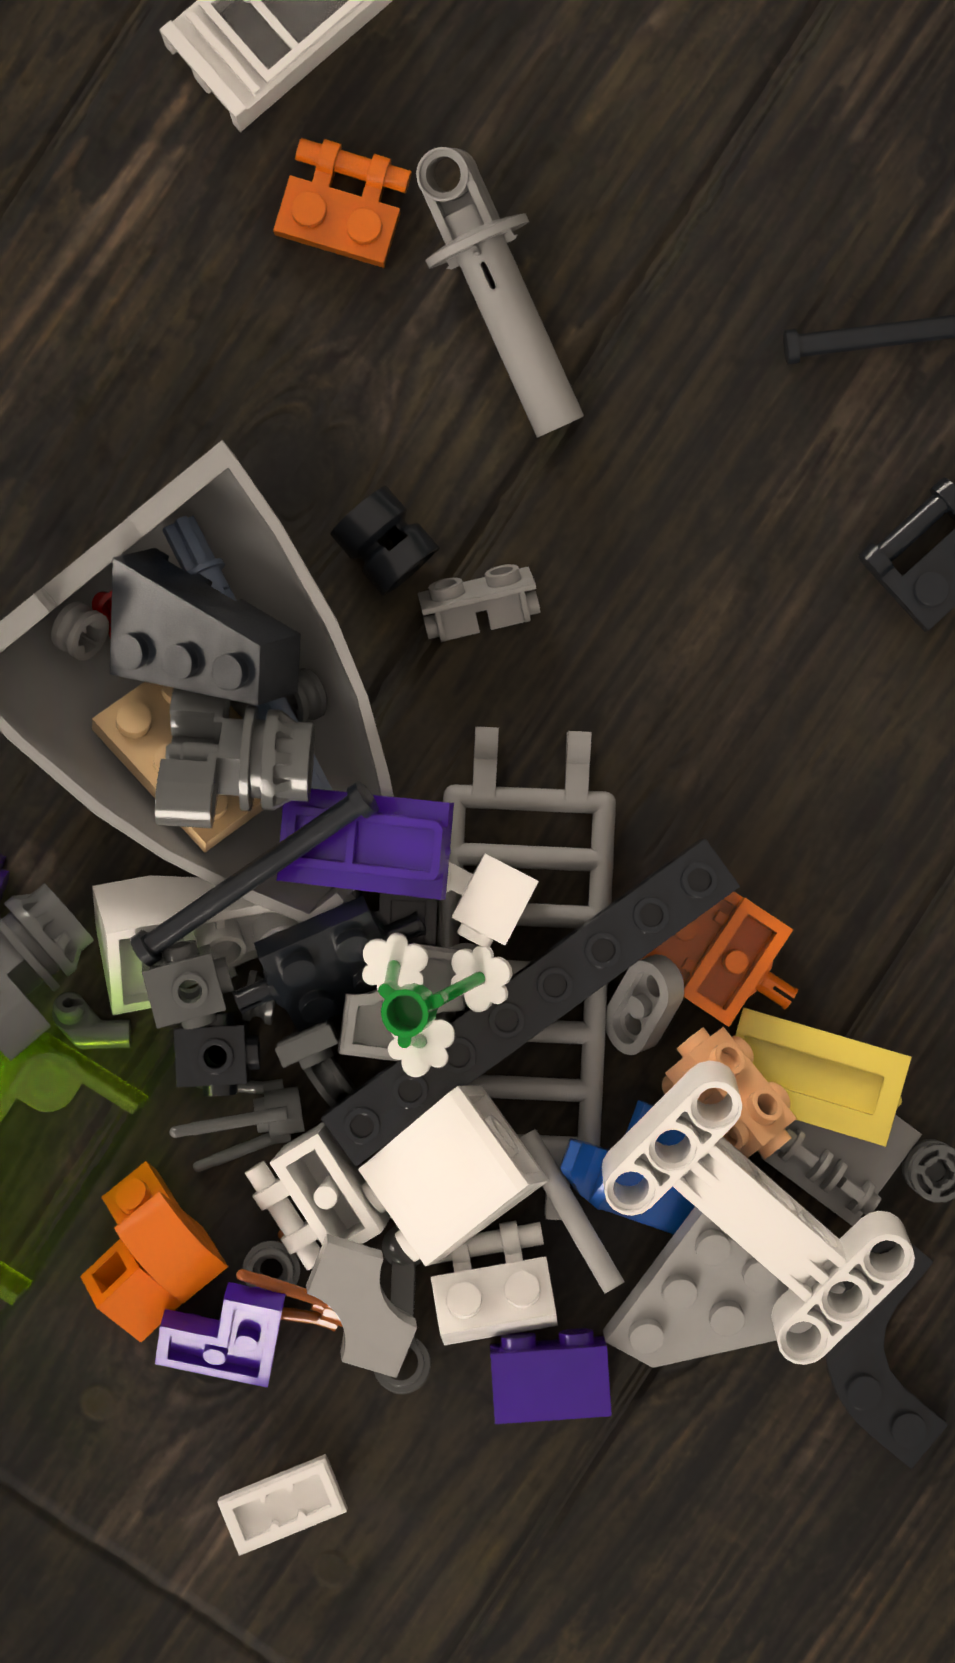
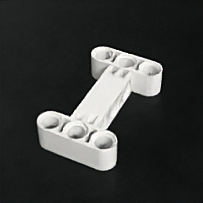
[602,1060,915,1365]

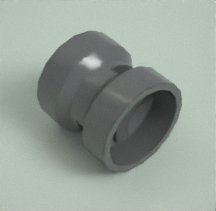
[902,1139,955,1202]

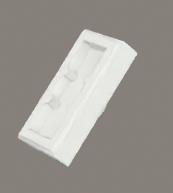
[218,1454,348,1556]

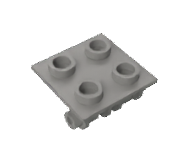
[761,1115,922,1226]

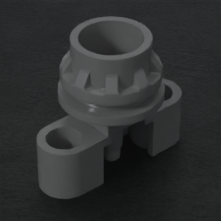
[155,688,315,829]
[0,883,94,1061]

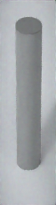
[519,1129,625,1294]

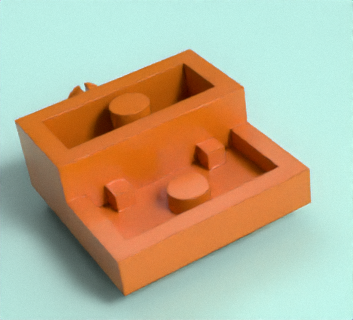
[640,892,798,1027]

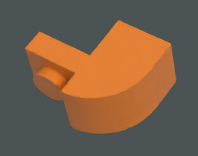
[101,1161,228,1304]

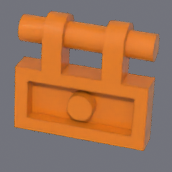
[273,138,412,268]

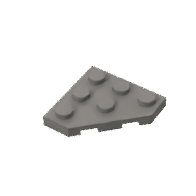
[603,1206,846,1368]

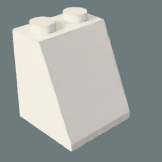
[358,1085,549,1266]

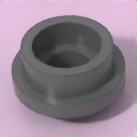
[242,1240,301,1290]

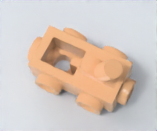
[662,1027,797,1160]

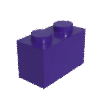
[490,1328,612,1424]

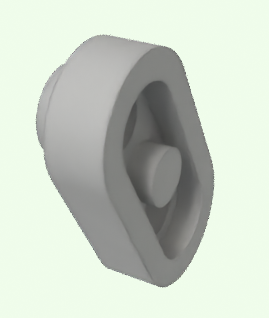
[606,954,684,1055]

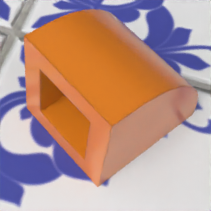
[80,1239,182,1342]

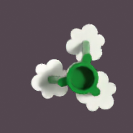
[362,933,512,1077]

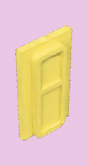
[735,1007,912,1147]

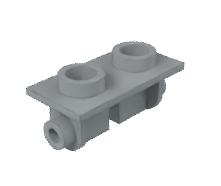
[418,564,541,642]

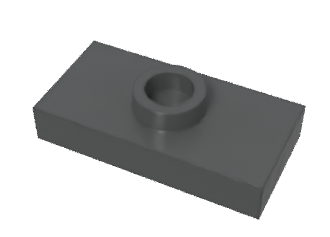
[275,1018,341,1070]

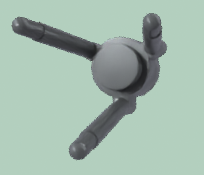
[169,1079,305,1172]

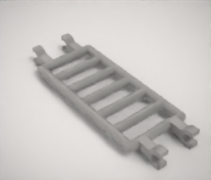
[436,727,616,1220]

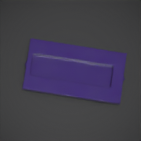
[276,788,454,900]

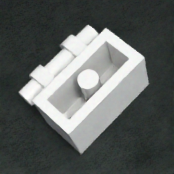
[446,853,539,948]
[245,1122,391,1270]
[431,1220,558,1345]

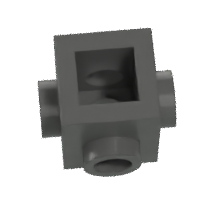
[141,940,234,1029]

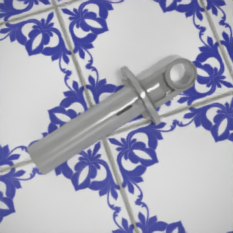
[416,147,584,438]

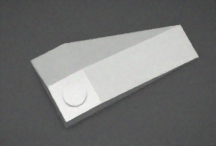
[92,875,301,1015]

